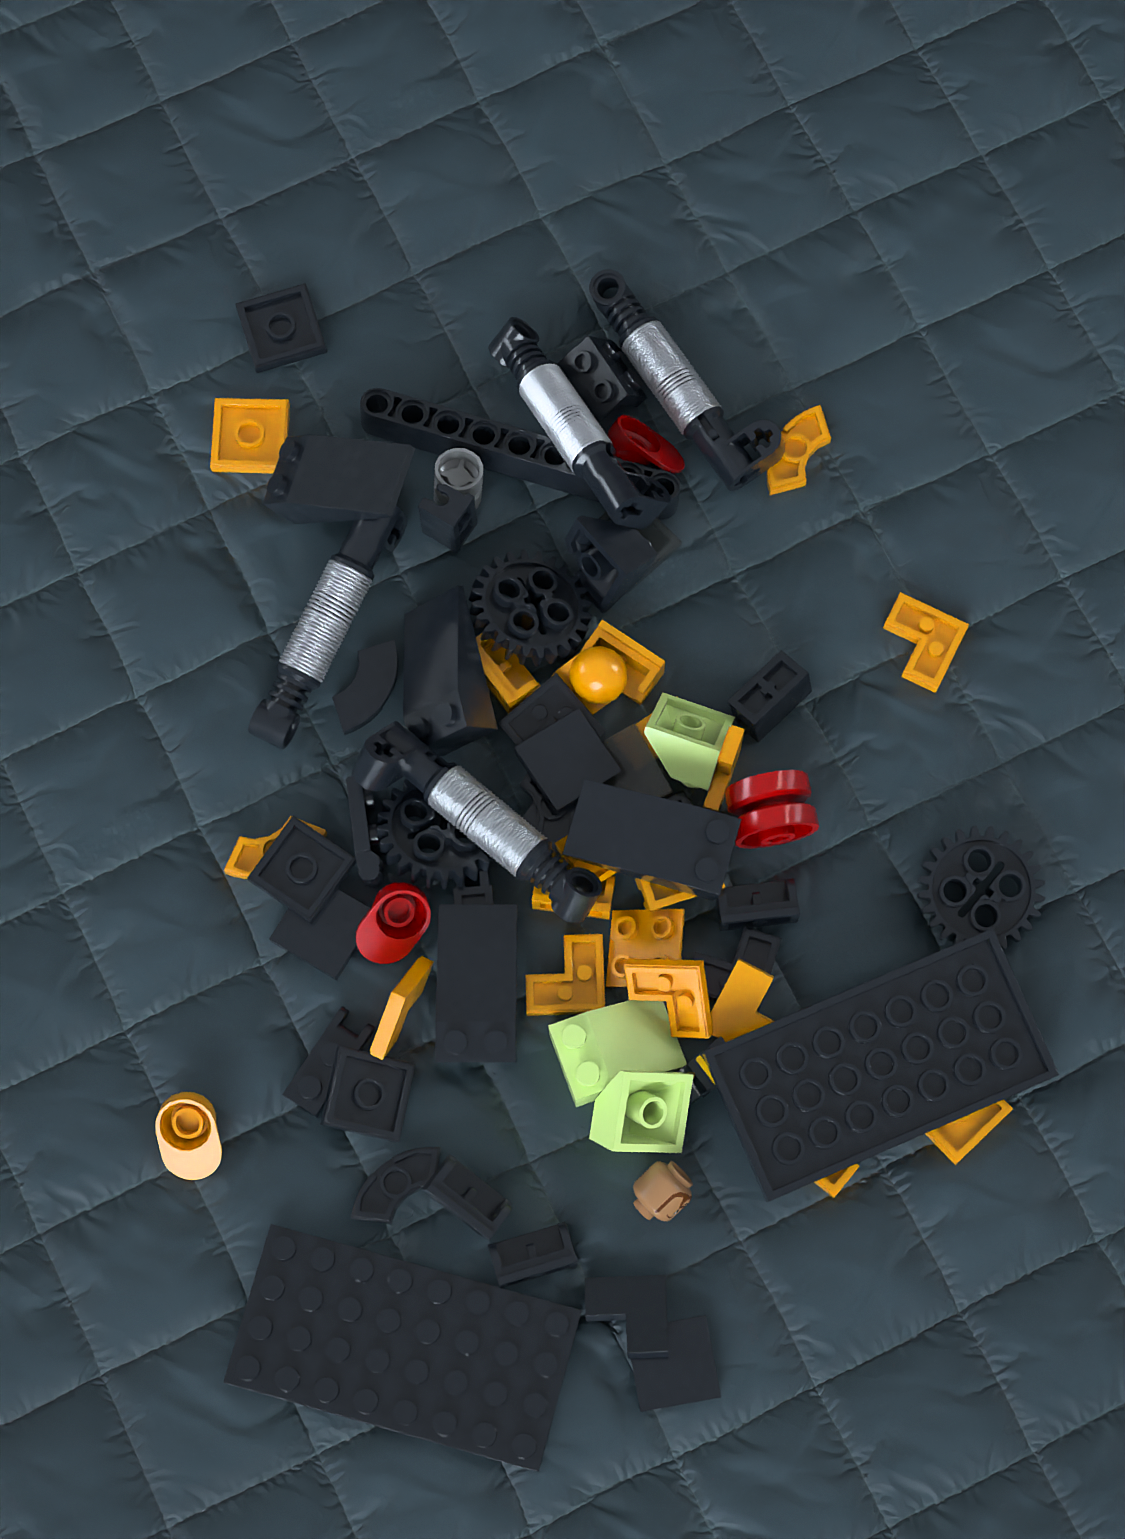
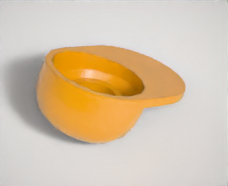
[551,646,627,715]
[155,1092,222,1180]

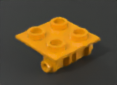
[606,909,685,988]

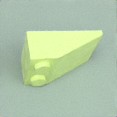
[548,1000,687,1107]

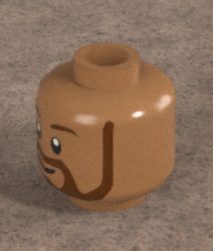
[633,1161,693,1221]

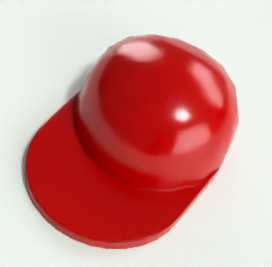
[607,415,685,473]
[356,882,431,964]

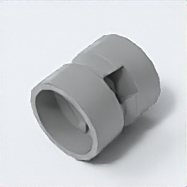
[433,448,483,509]

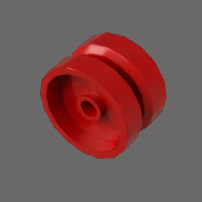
[724,770,819,849]

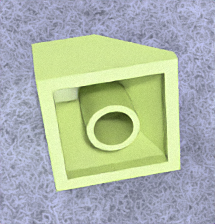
[644,692,735,790]
[589,1070,694,1153]

